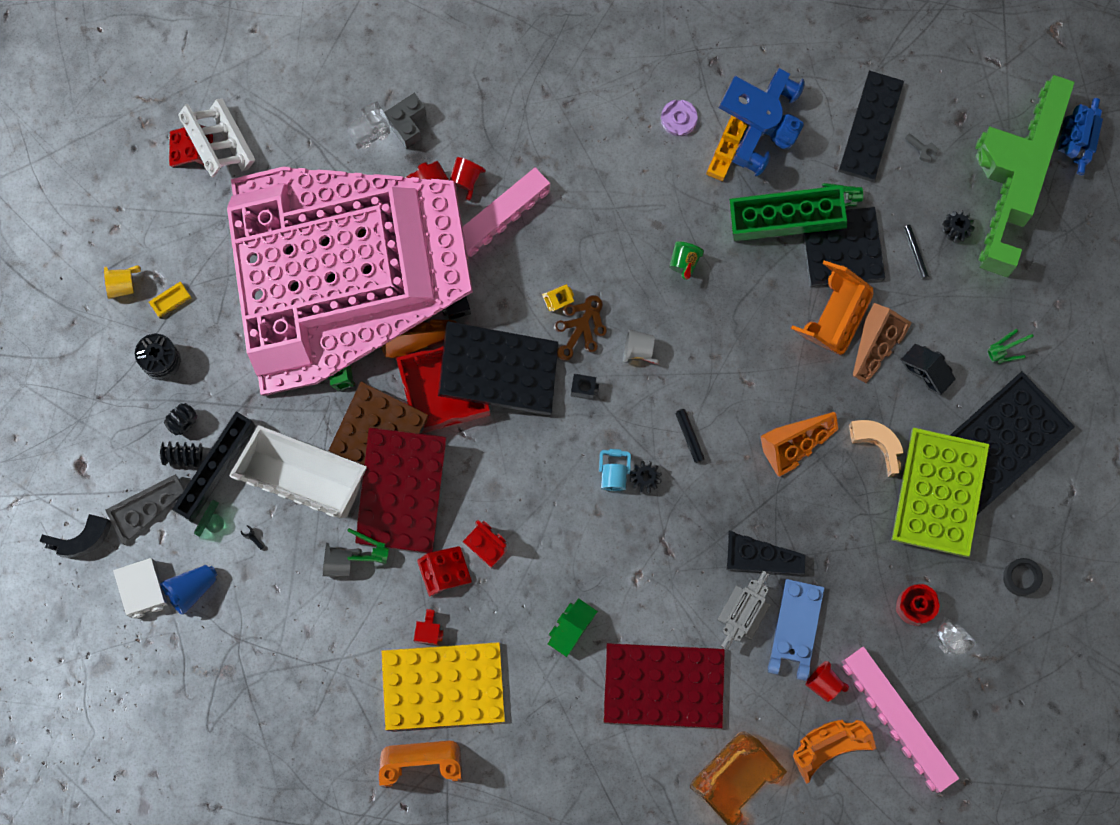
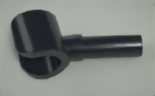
[241,525,264,550]

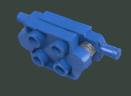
[1058,98,1103,175]

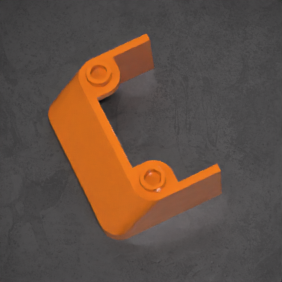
[791,260,874,355]

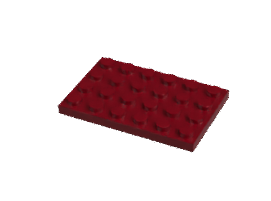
[355,427,447,553]
[603,643,725,729]

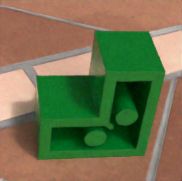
[548,598,598,657]

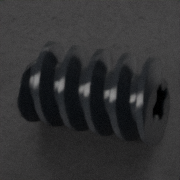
[160,441,203,467]

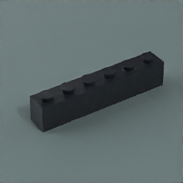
[172,411,255,523]

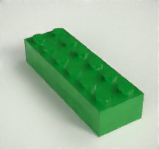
[729,185,847,241]

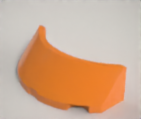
[793,720,876,784]

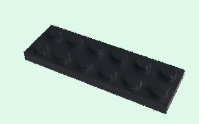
[838,70,904,182]

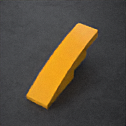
[706,115,748,182]

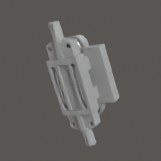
[717,571,770,650]

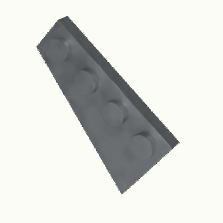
[105,474,184,545]

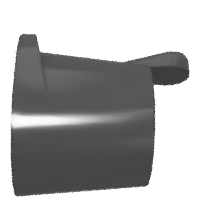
[322,543,362,577]

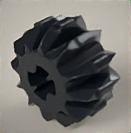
[942,210,975,242]
[164,403,198,436]
[629,461,662,494]

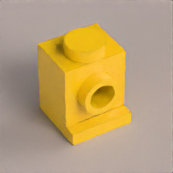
[542,284,574,311]

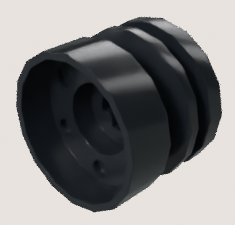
[134,333,181,380]

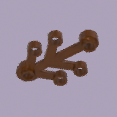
[554,295,607,361]

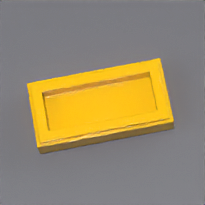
[149,281,191,319]

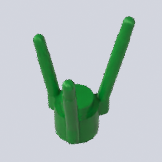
[822,183,863,208]
[987,329,1034,364]
[347,528,389,564]

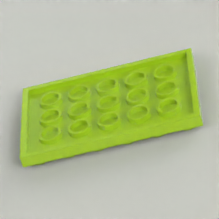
[891,428,989,557]

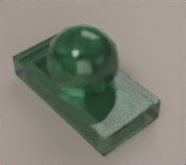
[193,500,224,538]

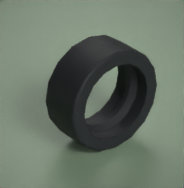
[1003,558,1043,596]

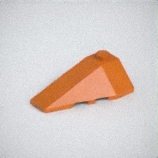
[761,412,838,476]

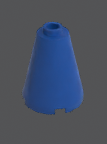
[160,565,218,615]

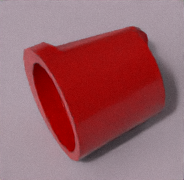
[449,157,486,201]
[805,661,849,702]

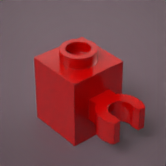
[413,609,444,646]

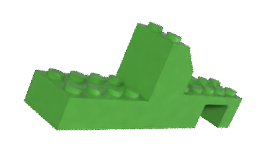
[975,75,1075,278]

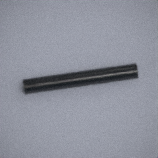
[903,225,929,279]

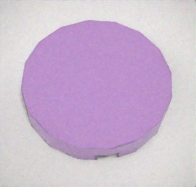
[661,100,698,136]

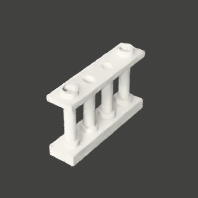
[178,98,255,177]

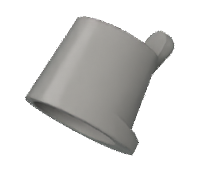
[624,330,660,365]

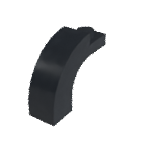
[40,514,111,558]

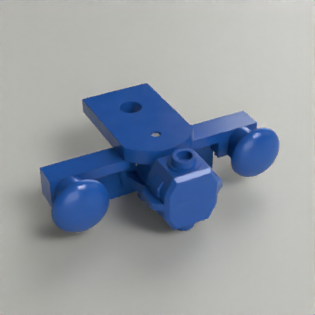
[718,68,805,177]

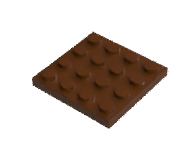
[328,381,430,465]

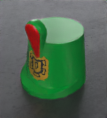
[669,241,704,280]

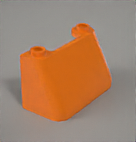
[379,741,463,787]

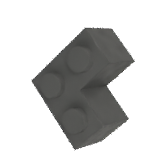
[384,92,426,149]

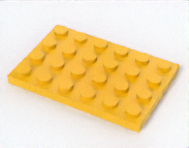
[381,642,505,731]

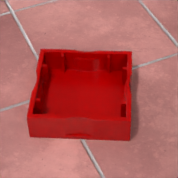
[396,346,490,434]

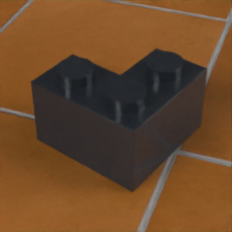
[900,344,956,395]

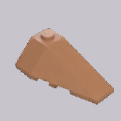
[853,303,912,383]

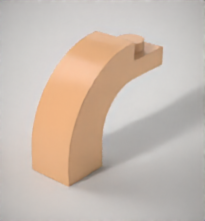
[849,420,904,477]

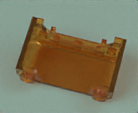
[690,731,787,825]

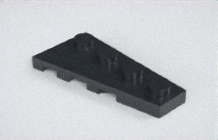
[726,530,806,575]

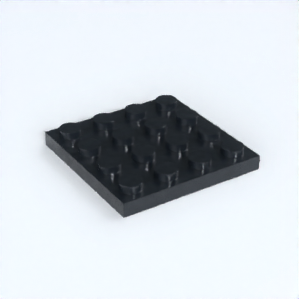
[803,207,885,287]

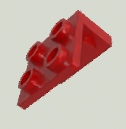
[169,124,213,167]
[463,520,507,569]
[417,546,472,597]

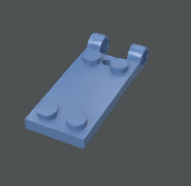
[768,579,824,681]

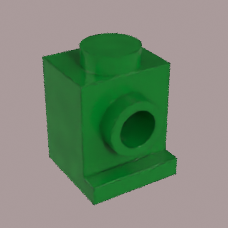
[329,364,356,391]

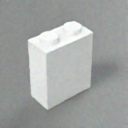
[113,558,168,619]

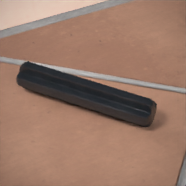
[675,409,705,463]

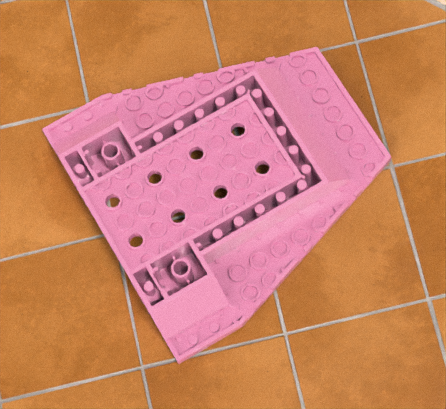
[227,167,473,396]

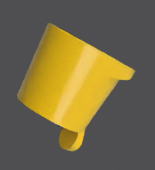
[104,265,141,299]

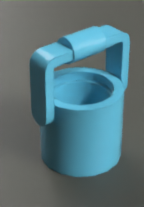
[599,449,631,491]

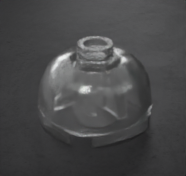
[936,617,976,655]

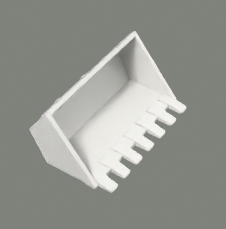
[229,425,366,518]

